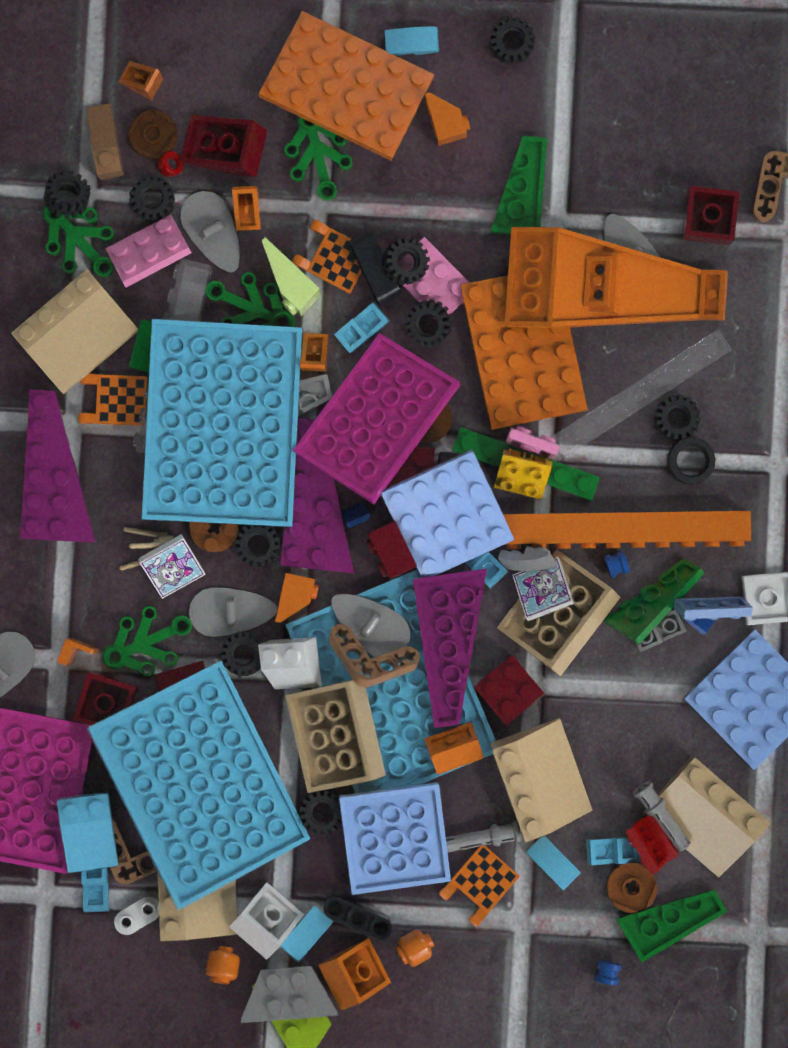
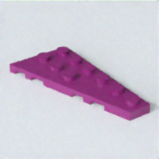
[20,390,96,543]
[280,418,354,574]
[413,568,487,728]

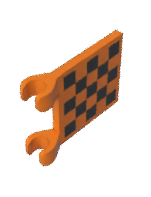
[292,220,361,294]
[78,374,147,426]
[439,845,520,927]

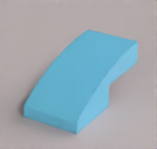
[385,27,439,56]
[334,302,390,353]
[465,551,508,589]
[526,835,581,890]
[586,837,641,865]
[82,867,109,912]
[280,905,333,962]

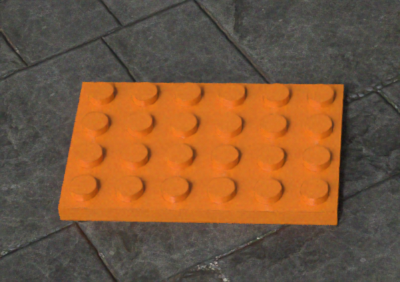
[259,11,435,161]
[460,275,588,430]

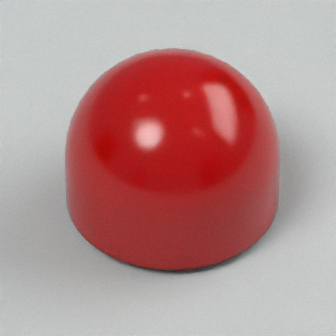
[157,151,183,177]

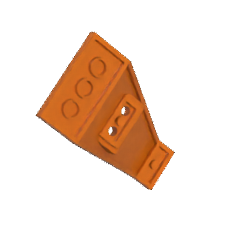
[504,227,728,328]

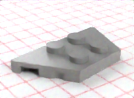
[241,966,338,1023]

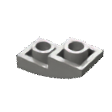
[498,546,556,572]
[636,609,688,652]

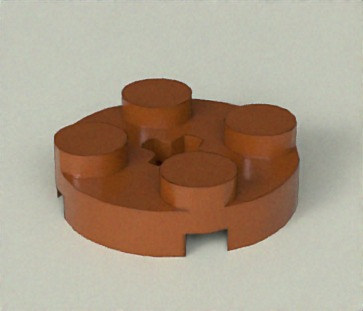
[189,522,239,552]
[606,862,657,913]

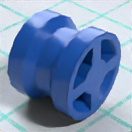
[603,550,630,579]
[594,960,622,985]

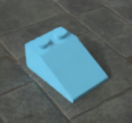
[57,791,118,873]

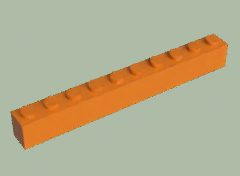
[503,511,751,550]

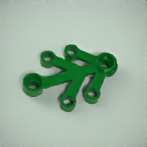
[284,116,353,202]
[43,206,115,278]
[205,272,295,327]
[102,606,192,676]

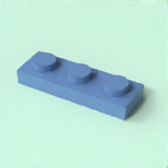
[673,596,753,621]

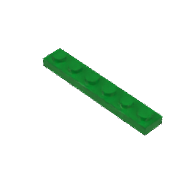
[452,427,600,501]

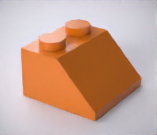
[318,938,391,1010]

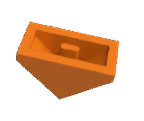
[118,61,163,101]
[232,186,261,231]
[300,333,328,373]

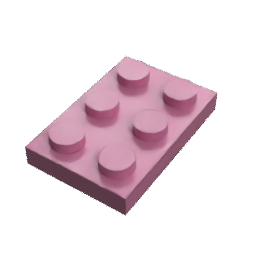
[106,214,191,287]
[398,237,469,319]
[505,426,559,460]

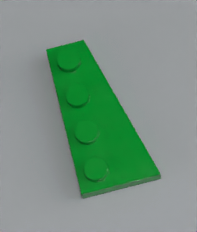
[490,136,547,235]
[603,558,704,645]
[615,889,728,962]

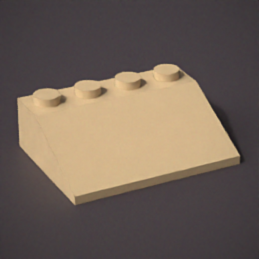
[11,269,139,394]
[497,549,621,676]
[285,680,386,793]
[489,718,592,842]
[643,756,771,877]
[158,873,237,941]

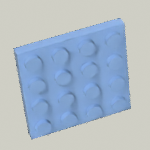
[381,450,514,578]
[683,629,788,770]
[339,782,451,895]

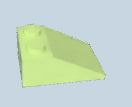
[262,237,321,317]

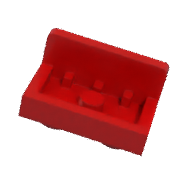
[626,815,679,875]

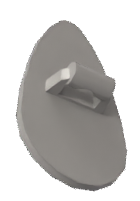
[180,191,240,273]
[604,214,660,257]
[189,588,278,637]
[331,594,410,657]
[0,632,35,697]

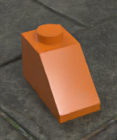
[425,92,470,146]
[275,573,319,623]

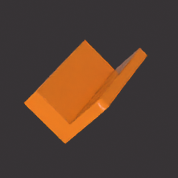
[57,638,100,666]
[424,722,484,774]

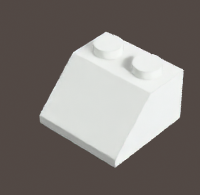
[258,637,322,689]
[229,882,304,959]

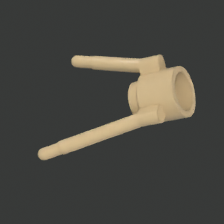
[119,527,174,571]

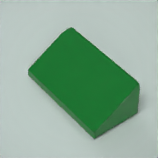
[129,319,152,373]

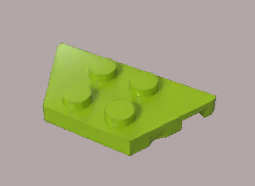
[251,983,332,1048]

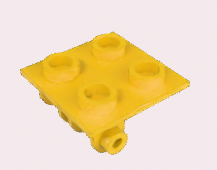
[494,448,552,500]

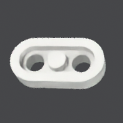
[114,896,159,935]

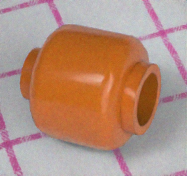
[395,929,434,967]
[205,946,240,985]

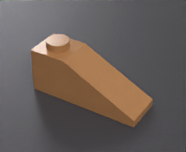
[87,103,125,180]

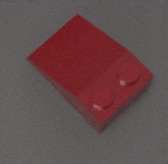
[180,115,267,177]

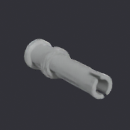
[633,781,691,852]
[446,820,521,853]

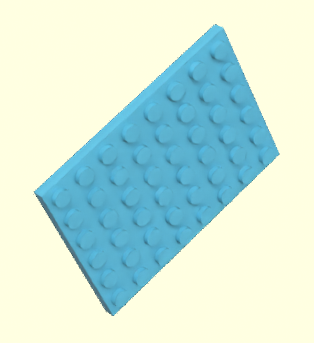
[142,319,302,527]
[286,569,496,793]
[87,660,310,910]

